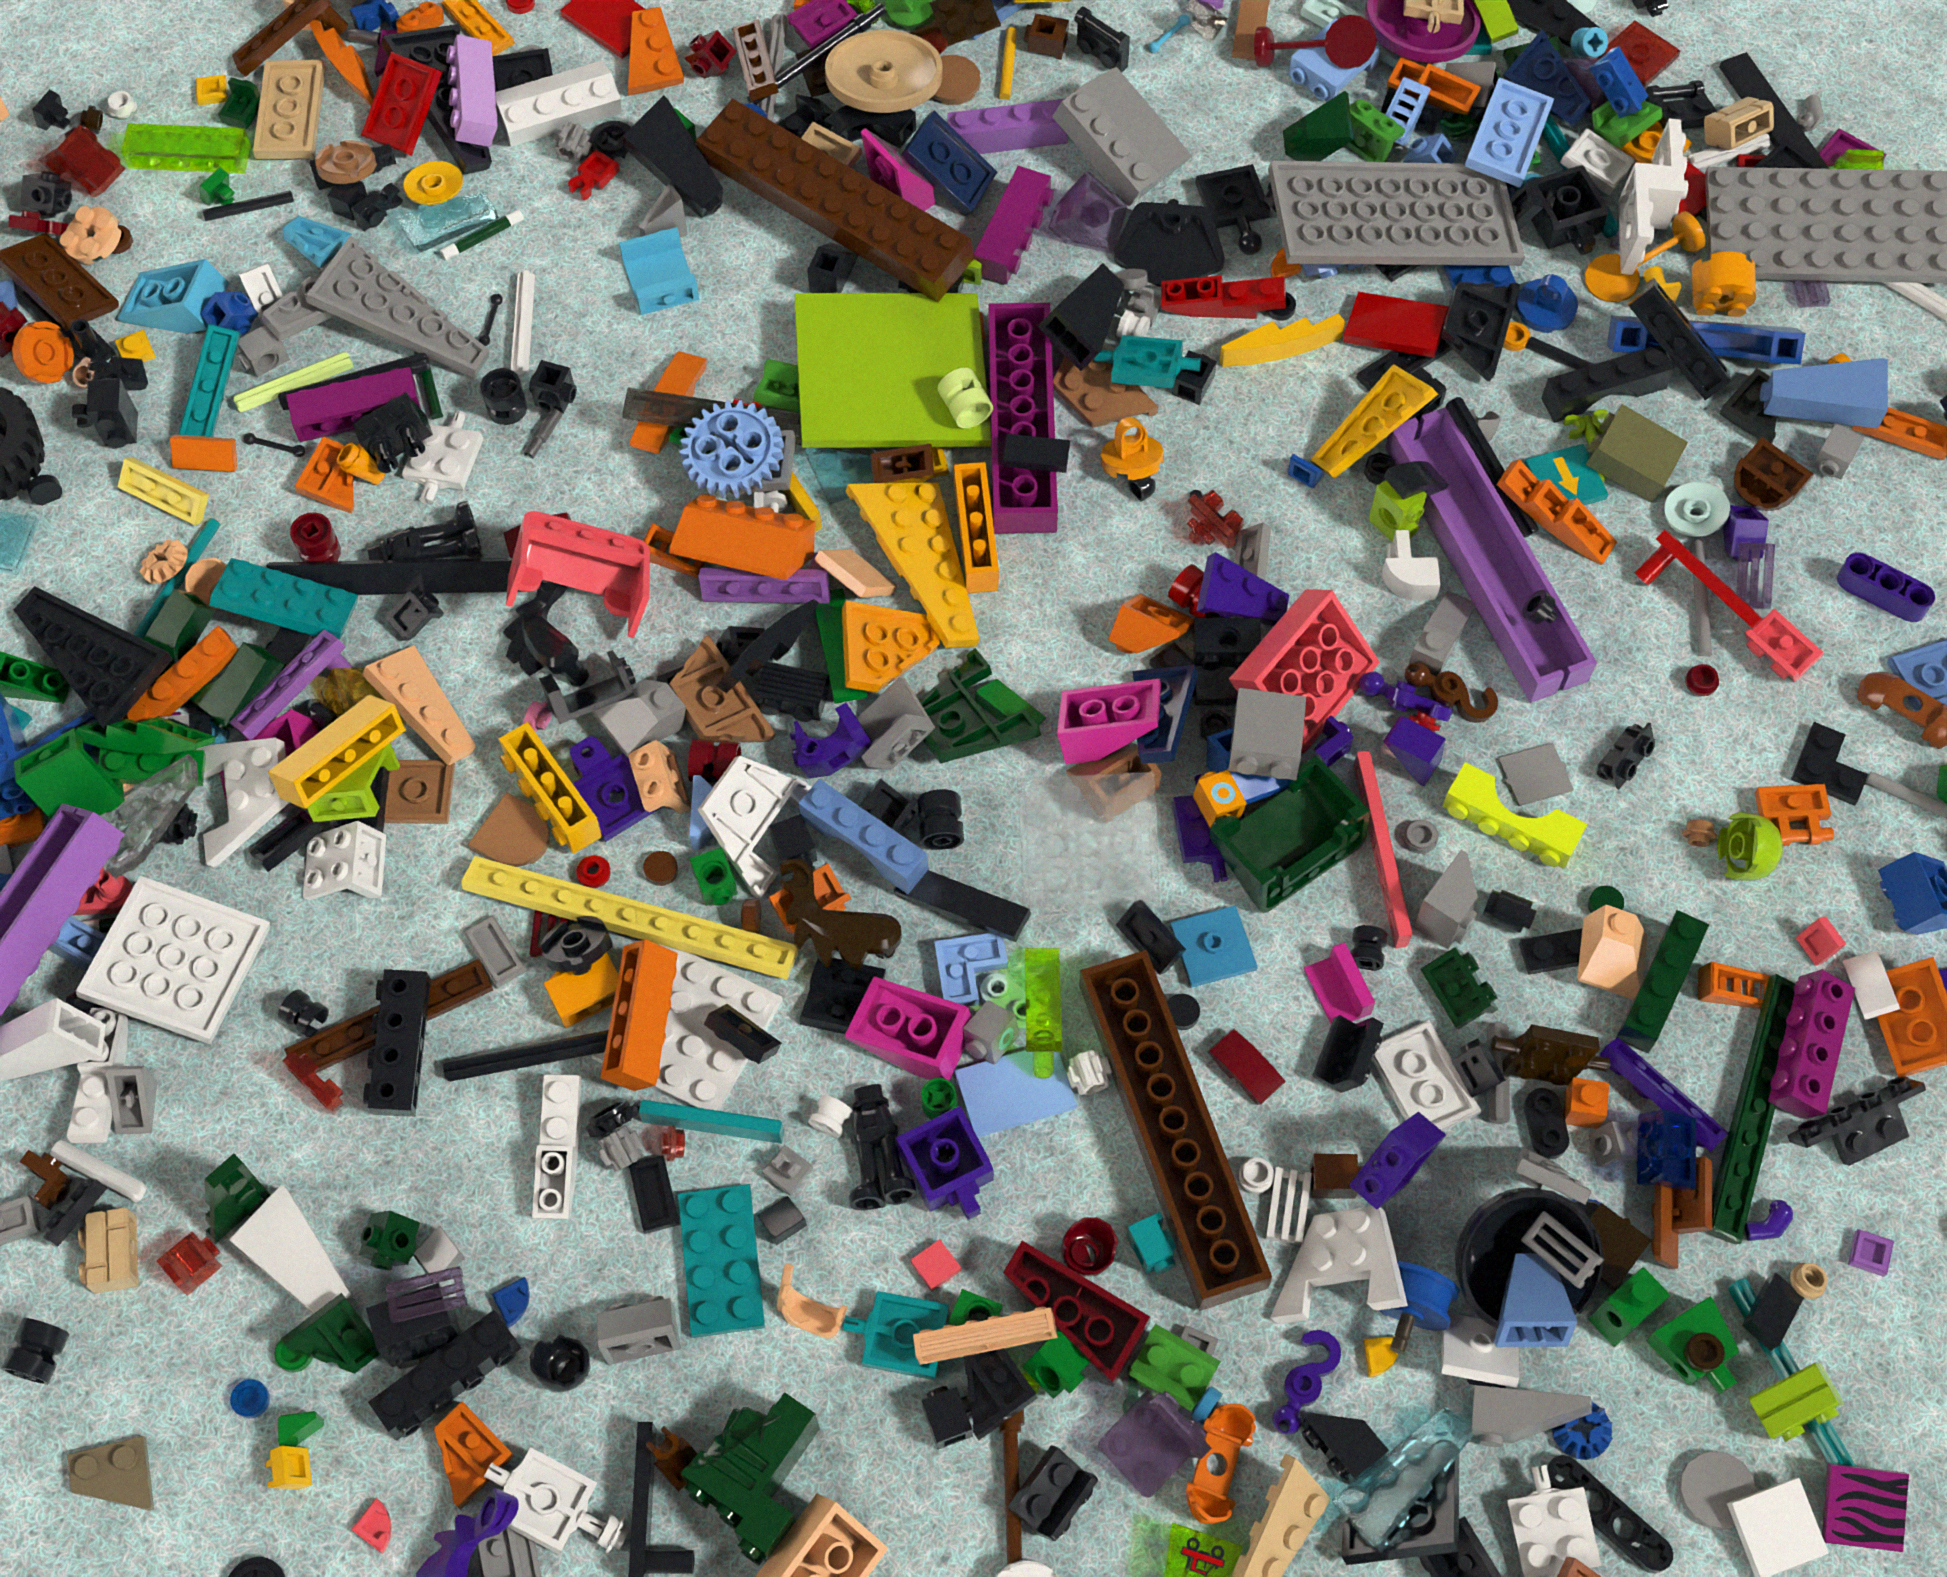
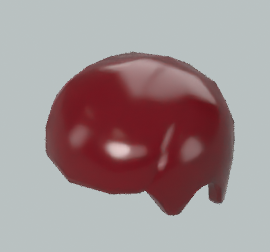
[1061,1217,1118,1277]

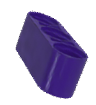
[1837,552,1935,622]

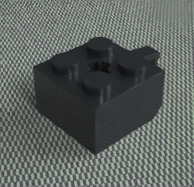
[1531,165,1608,255]

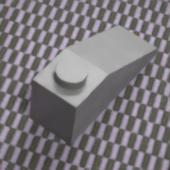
[1408,591,1475,676]
[1471,1385,1592,1447]

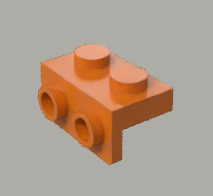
[767,863,851,933]

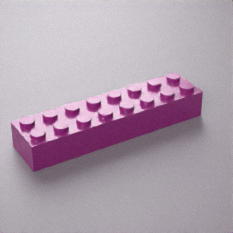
[988,302,1058,534]

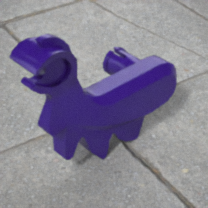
[416,1488,519,1577]

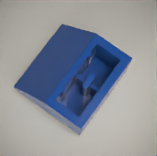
[1206,728,1290,805]

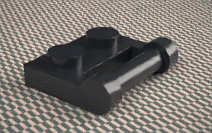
[1074,6,1130,72]
[1645,80,1717,129]

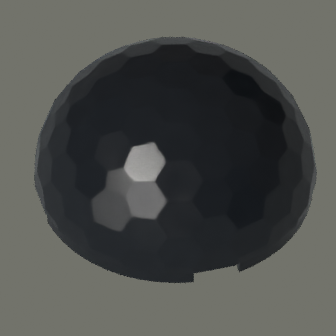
[1455,1187,1603,1329]

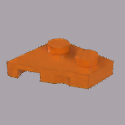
[434,1401,514,1510]

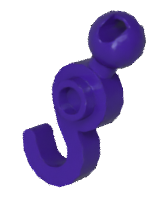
[1359,671,1454,722]
[1272,1330,1341,1435]

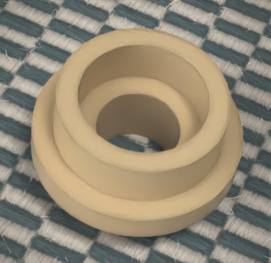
[1790,1263,1828,1300]

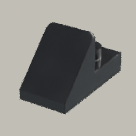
[777,94,834,138]

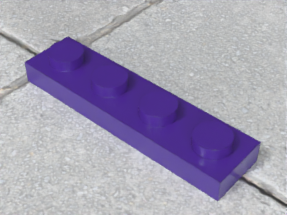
[1599,1037,1729,1152]

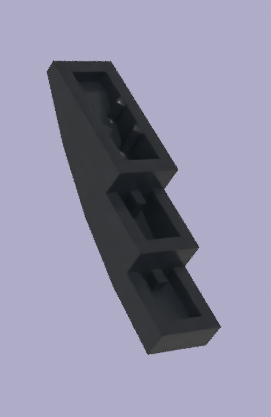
[716,599,819,693]

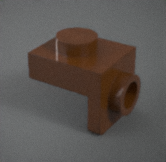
[19,1150,72,1211]

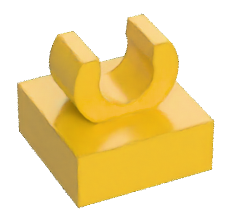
[265,1446,312,1490]

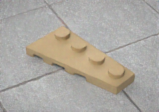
[1230,1453,1331,1577]

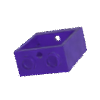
[1349,1111,1446,1209]

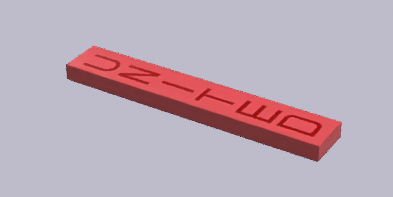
[1353,751,1412,948]

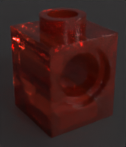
[157,1232,222,1296]

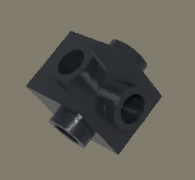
[20,171,72,217]
[529,360,577,414]

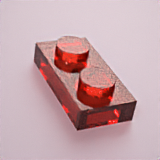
[282,1051,344,1115]

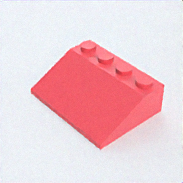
[1229,589,1380,753]

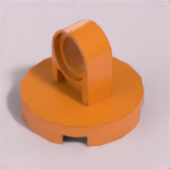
[12,321,74,384]

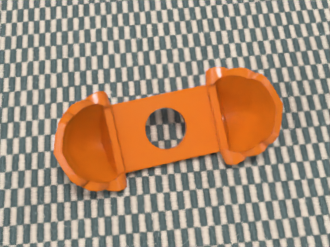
[1186,1403,1256,1524]

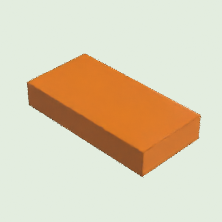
[170,435,237,472]

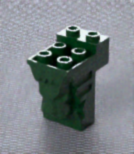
[681,1392,820,1566]

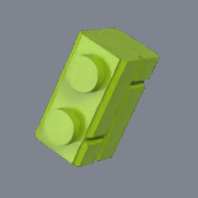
[1748,1362,1844,1443]

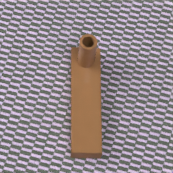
[1232,0,1270,60]

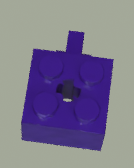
[896,1106,994,1221]

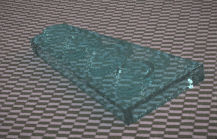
[1331,1406,1473,1553]

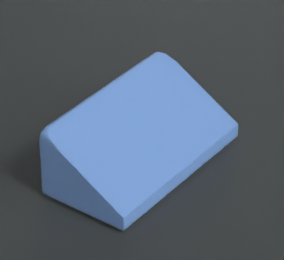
[49,916,107,971]

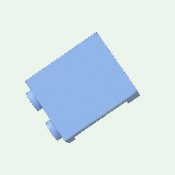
[1288,18,1381,102]

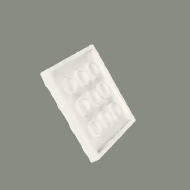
[76,876,270,1045]
[591,944,783,1111]

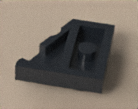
[963,1348,1038,1441]

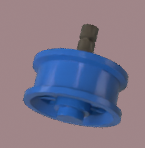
[1378,1261,1460,1354]

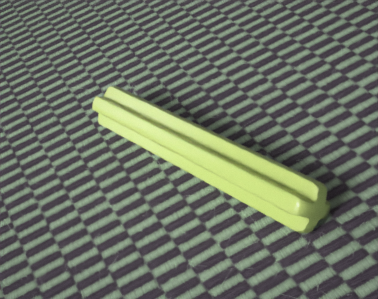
[233,352,353,412]

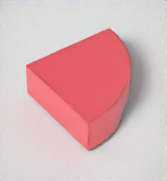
[351,1498,392,1554]

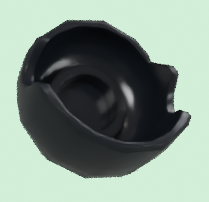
[529,1335,591,1393]

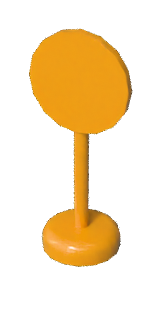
[1585,211,1706,302]

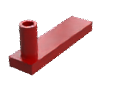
[1634,529,1763,628]

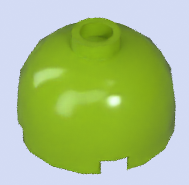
[1717,812,1783,881]

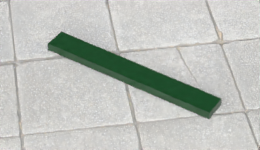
[1706,974,1795,1245]

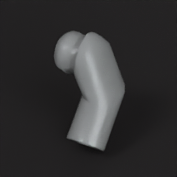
[1797,95,1824,132]

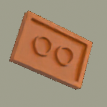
[1877,957,1947,1077]

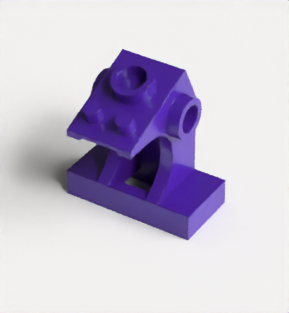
[790,702,872,779]

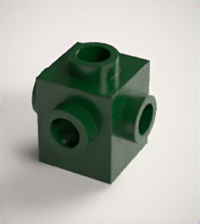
[359,1211,420,1271]

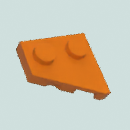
[295,436,354,514]

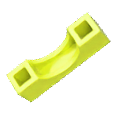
[1442,762,1588,869]

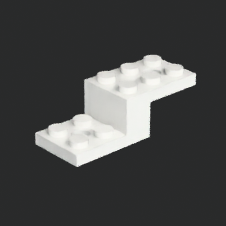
[1618,118,1688,275]

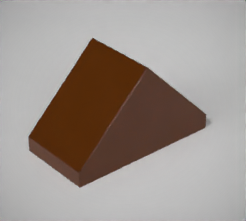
[871,443,934,483]

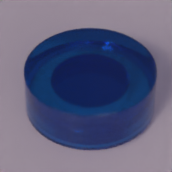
[230,1379,270,1419]

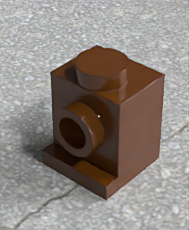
[1024,13,1069,60]

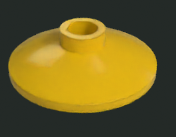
[403,161,463,205]

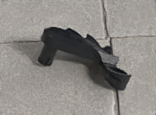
[503,582,589,687]

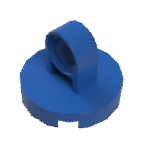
[1515,274,1578,333]

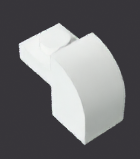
[1382,530,1440,600]

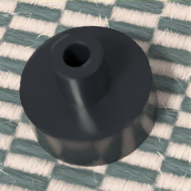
[1522,590,1558,625]

